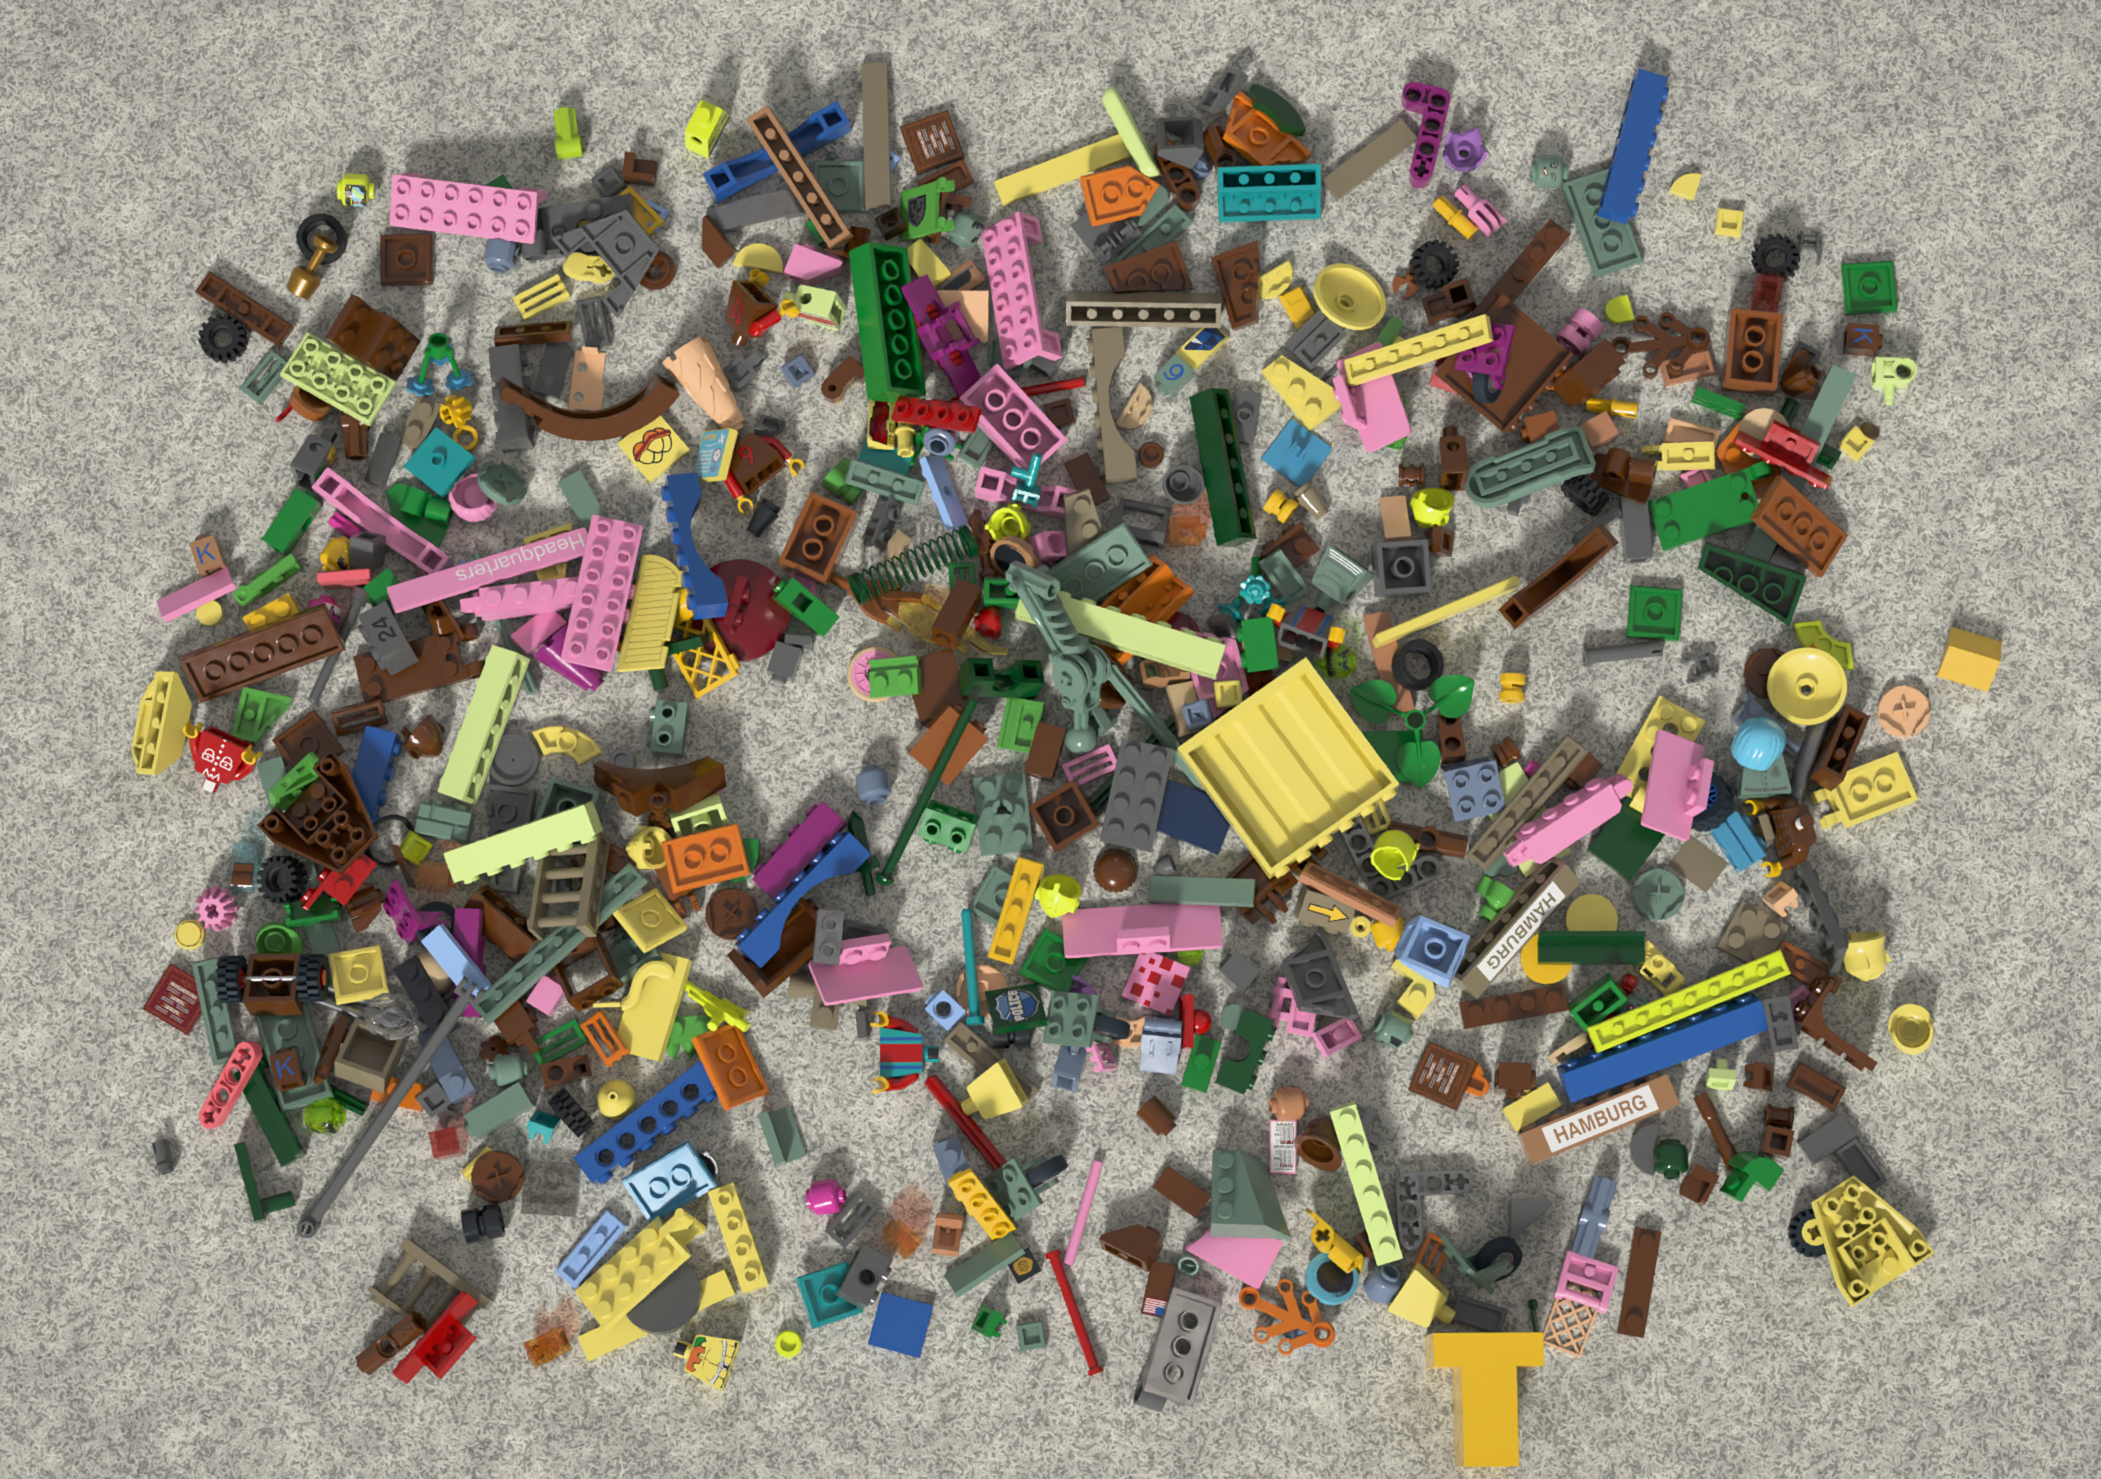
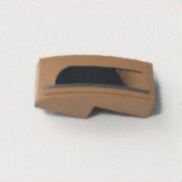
[935,260,987,291]

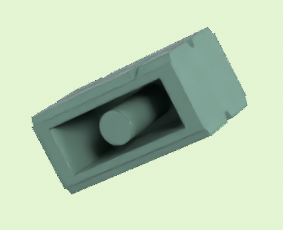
[414,799,476,845]

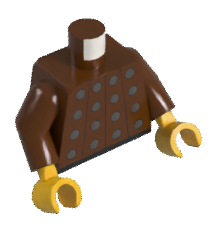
[1744,795,1817,877]

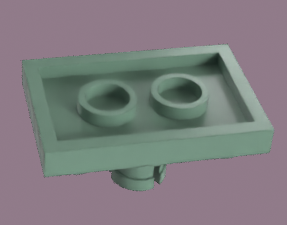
[973,772,1033,857]

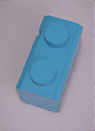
[1709,811,1767,874]

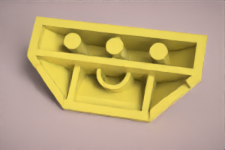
[131,671,192,775]

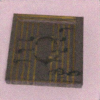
[521,1160,579,1217]

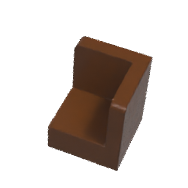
[622,152,658,186]
[1679,1163,1720,1206]

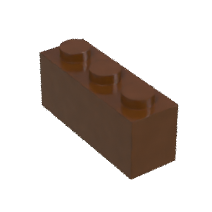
[1808,704,1870,791]
[464,884,546,963]

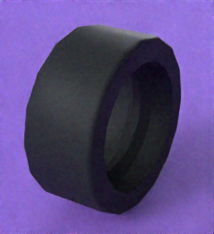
[296,213,347,265]
[1391,639,1444,691]

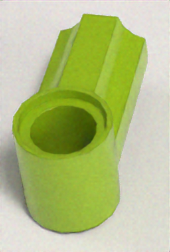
[554,107,584,160]

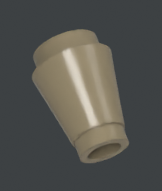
[1293,481,1329,520]

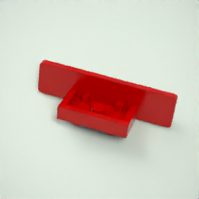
[891,396,982,433]
[1733,420,1833,489]
[300,853,377,911]
[392,1291,478,1384]

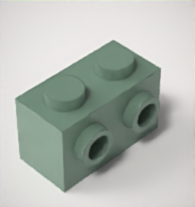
[646,699,690,758]

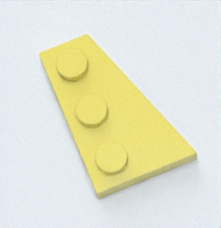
[1262,355,1342,431]

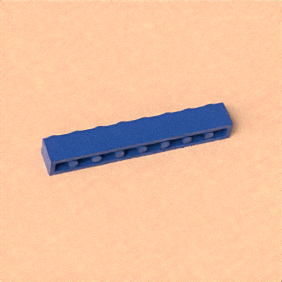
[1556,993,1768,1103]

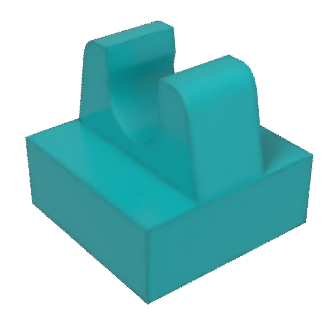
[526,1109,561,1144]

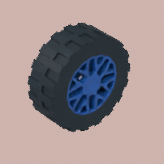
[1691,772,1735,832]

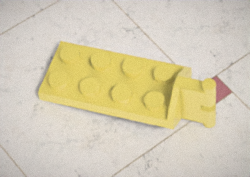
[575,1208,706,1331]

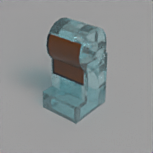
[231,842,262,893]

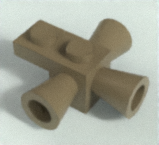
[788,973,869,1031]

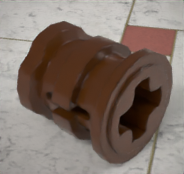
[1399,463,1425,488]

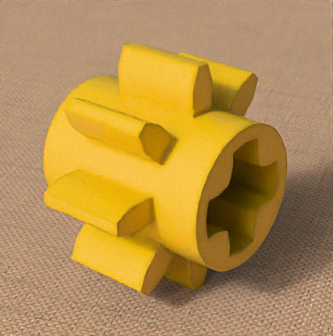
[440,394,472,428]

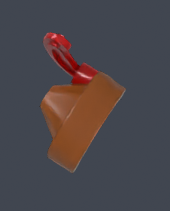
[275,385,332,423]

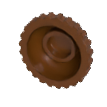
[1093,848,1138,893]

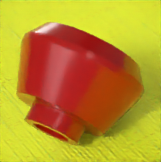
[974,606,1001,640]

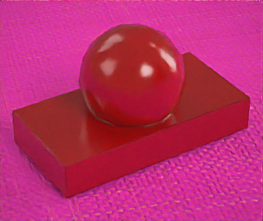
[1179,994,1212,1049]

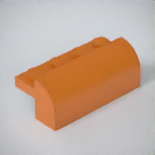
[1092,554,1195,666]

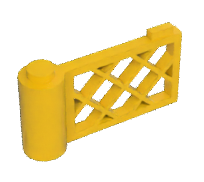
[666,587,741,699]

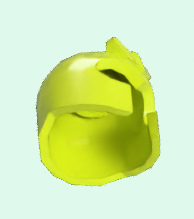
[1371,830,1420,880]

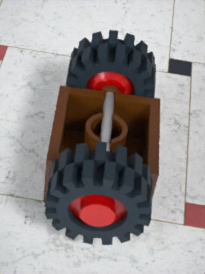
[215,953,329,1016]

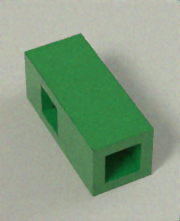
[262,488,322,556]
[771,577,839,637]

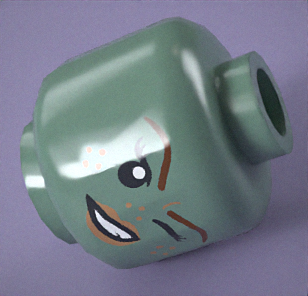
[1530,155,1568,188]

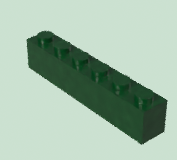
[1189,388,1257,547]

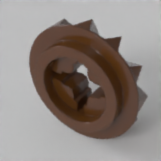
[640,251,676,291]

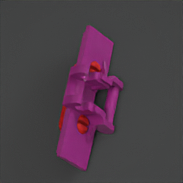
[901,274,981,398]

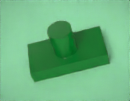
[1181,1035,1222,1093]

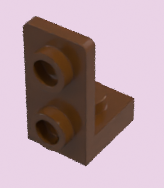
[926,192,972,244]

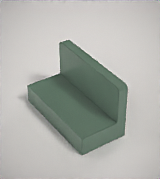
[758,1106,806,1166]

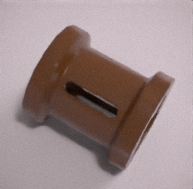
[1763,1103,1794,1130]

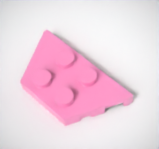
[1179,627,1249,720]

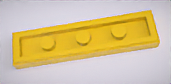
[988,856,1044,965]

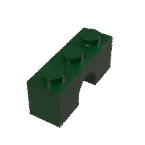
[957,658,1045,699]
[1215,1007,1277,1095]

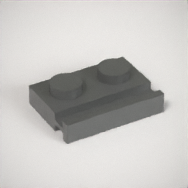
[1284,308,1347,370]

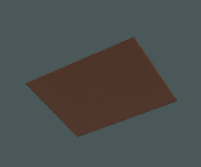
[390,844,417,889]

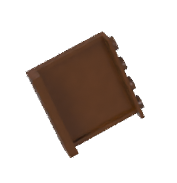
[1433,293,1573,433]

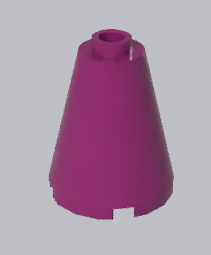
[533,621,605,692]

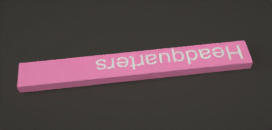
[387,527,588,613]

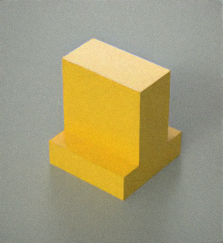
[1425,1332,1544,1467]

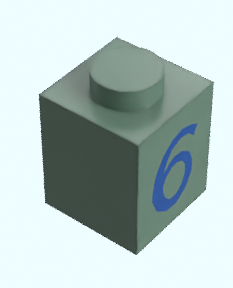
[1154,353,1194,398]

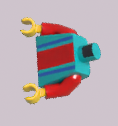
[870,1011,939,1094]

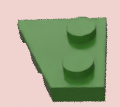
[231,687,294,744]

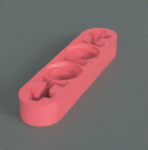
[199,1041,262,1129]

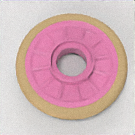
[847,646,898,702]

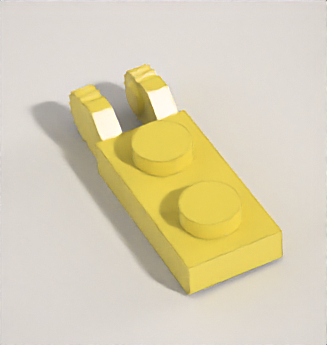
[1642,441,1715,471]

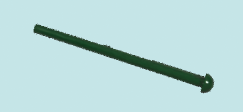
[876,698,978,886]

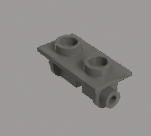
[862,496,902,552]

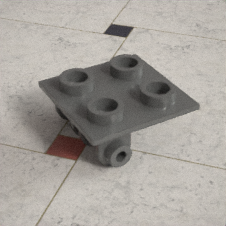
[1070,212,1142,265]

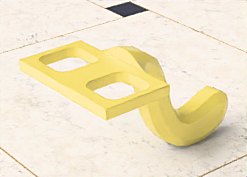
[593,961,674,1011]

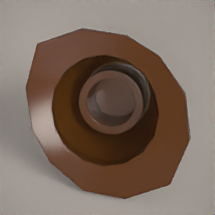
[1294,1115,1342,1172]

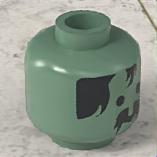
[1372,1009,1414,1049]

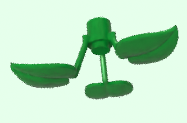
[1350,675,1475,788]

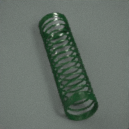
[848,525,978,606]

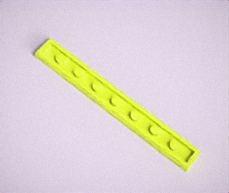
[1587,949,1791,1053]

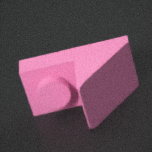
[1312,1018,1363,1059]

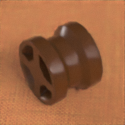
[1490,736,1521,768]

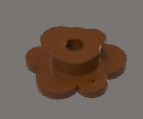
[479,1036,508,1062]

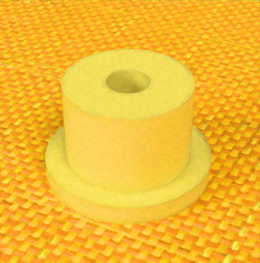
[1350,916,1371,938]

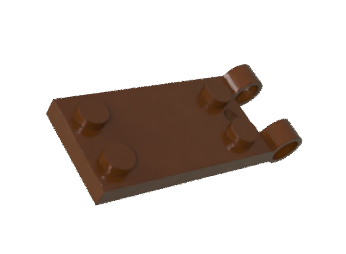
[353,623,485,703]

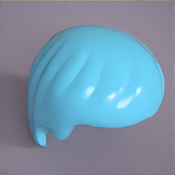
[1731,717,1786,771]

